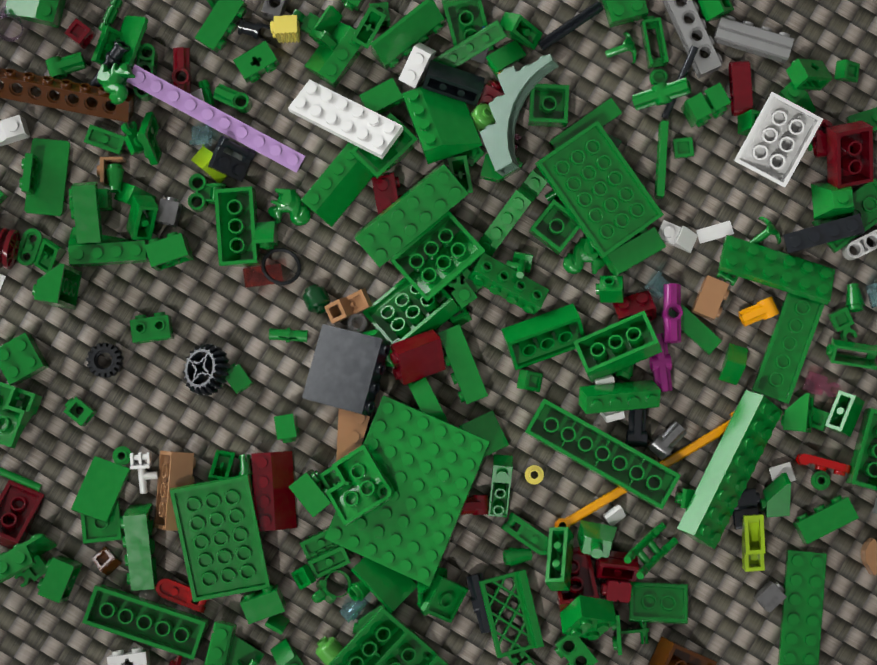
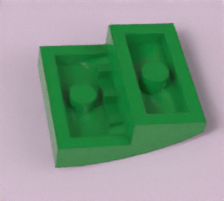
[299,528,351,579]

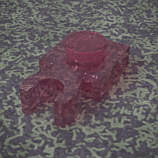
[802,371,840,397]

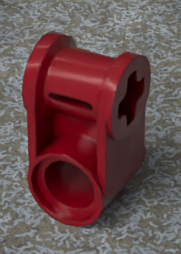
[813,119,832,158]

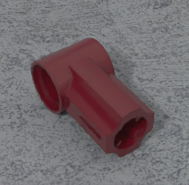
[461,495,489,515]

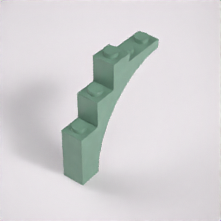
[480,54,559,176]

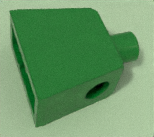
[577,520,617,559]

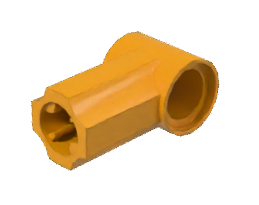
[738,296,780,327]

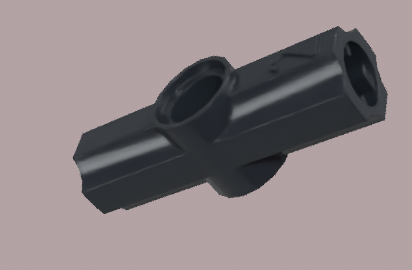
[466,572,497,634]

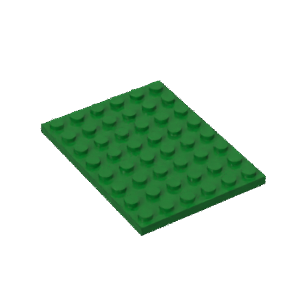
[324,395,491,587]

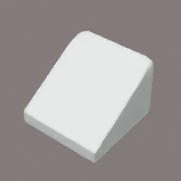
[769,462,796,482]
[603,505,626,526]

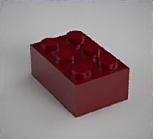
[826,121,873,189]

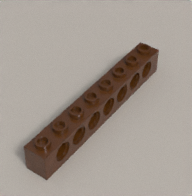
[0,68,134,122]

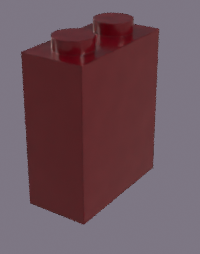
[390,329,445,385]

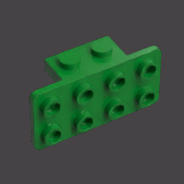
[91,15,148,86]
[19,138,71,216]
[0,533,57,583]

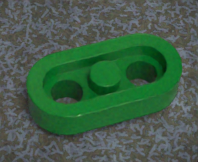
[17,228,43,266]

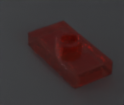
[243,263,284,288]

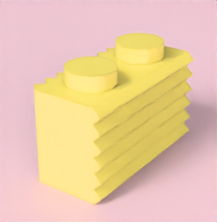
[270,15,300,44]

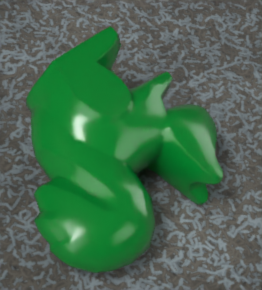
[97,63,135,105]
[268,188,311,226]
[563,238,605,274]

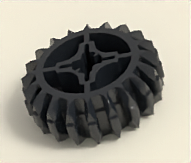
[182,344,230,396]

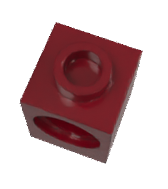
[64,18,96,50]

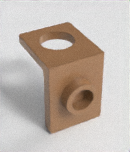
[97,157,126,186]

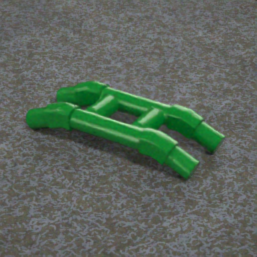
[624,522,678,579]

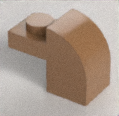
[324,288,373,324]
[860,538,877,576]

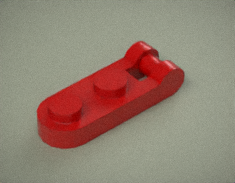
[795,454,851,476]
[156,578,209,613]

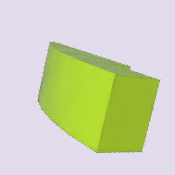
[742,514,765,572]

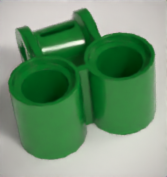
[188,174,226,212]

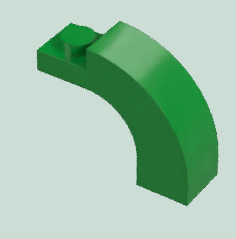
[408,377,449,423]

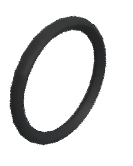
[261,248,301,285]

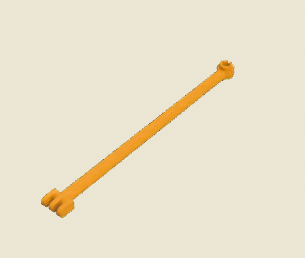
[554,411,735,528]

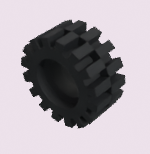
[86,343,124,378]

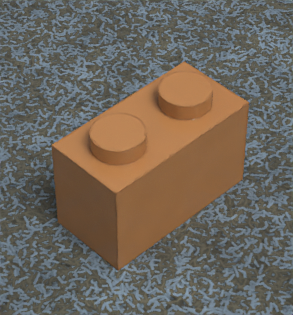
[691,275,730,321]

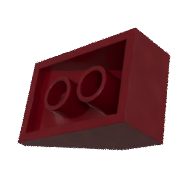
[0,480,45,549]
[556,547,599,612]

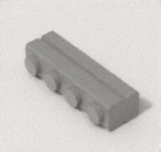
[713,15,794,64]

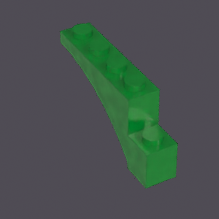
[478,167,548,257]

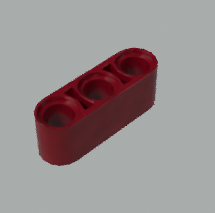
[728,61,753,116]

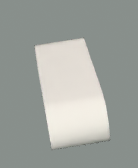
[842,229,877,260]

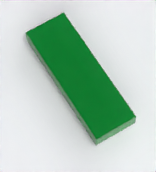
[669,303,722,355]

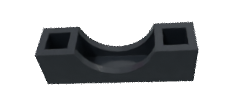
[783,214,865,254]

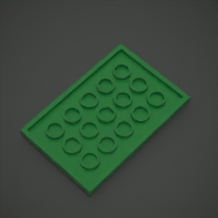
[535,120,664,259]
[169,474,270,602]

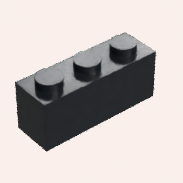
[422,60,485,106]

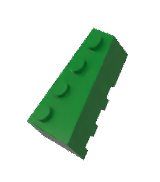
[120,503,158,591]

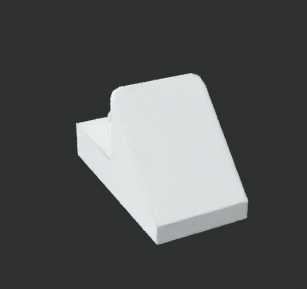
[658,220,698,253]

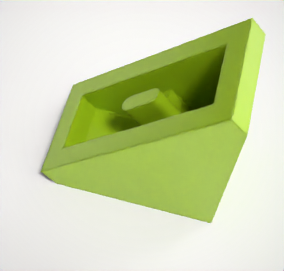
[191,146,227,183]

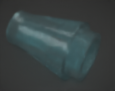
[339,599,368,623]

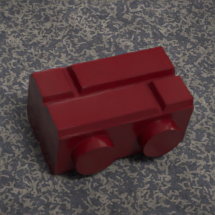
[595,551,639,582]
[600,578,632,603]

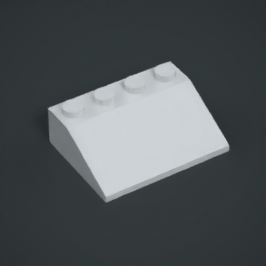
[734,92,823,187]

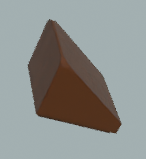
[92,546,121,576]

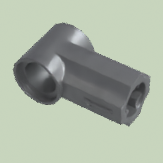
[648,421,687,460]

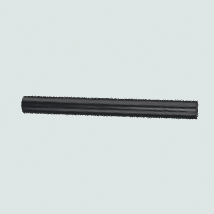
[661,45,699,119]

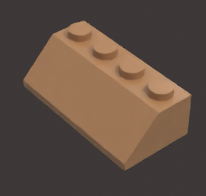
[154,451,196,531]

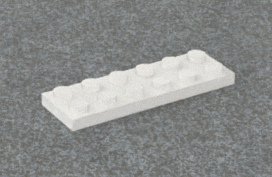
[288,79,404,159]

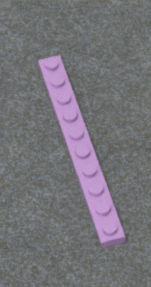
[126,65,305,173]

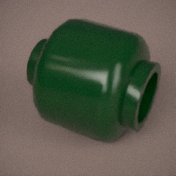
[303,284,331,314]

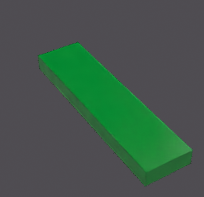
[433,20,507,68]
[549,98,622,150]
[654,120,669,199]

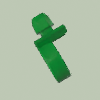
[312,570,351,604]

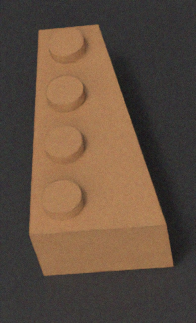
[336,394,378,462]

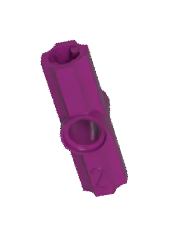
[662,283,683,343]
[649,333,673,392]

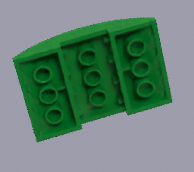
[329,607,450,665]

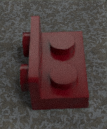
[372,172,402,215]

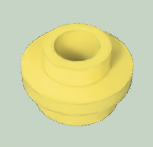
[525,465,544,485]

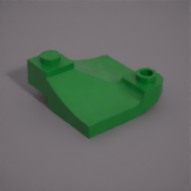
[0,382,43,449]
[319,444,394,526]

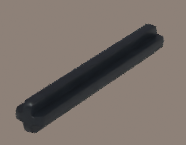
[538,1,604,50]

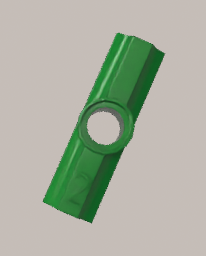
[632,77,692,111]

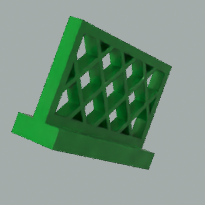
[479,570,544,658]

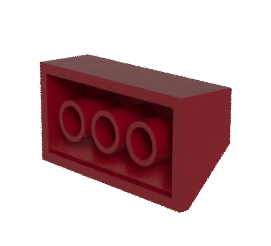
[252,451,297,531]

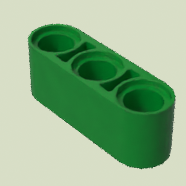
[134,43,158,101]

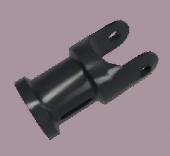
[238,18,271,42]

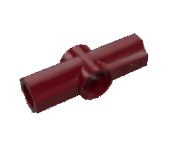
[172,47,192,94]

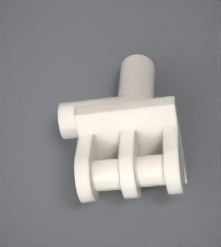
[130,452,158,494]

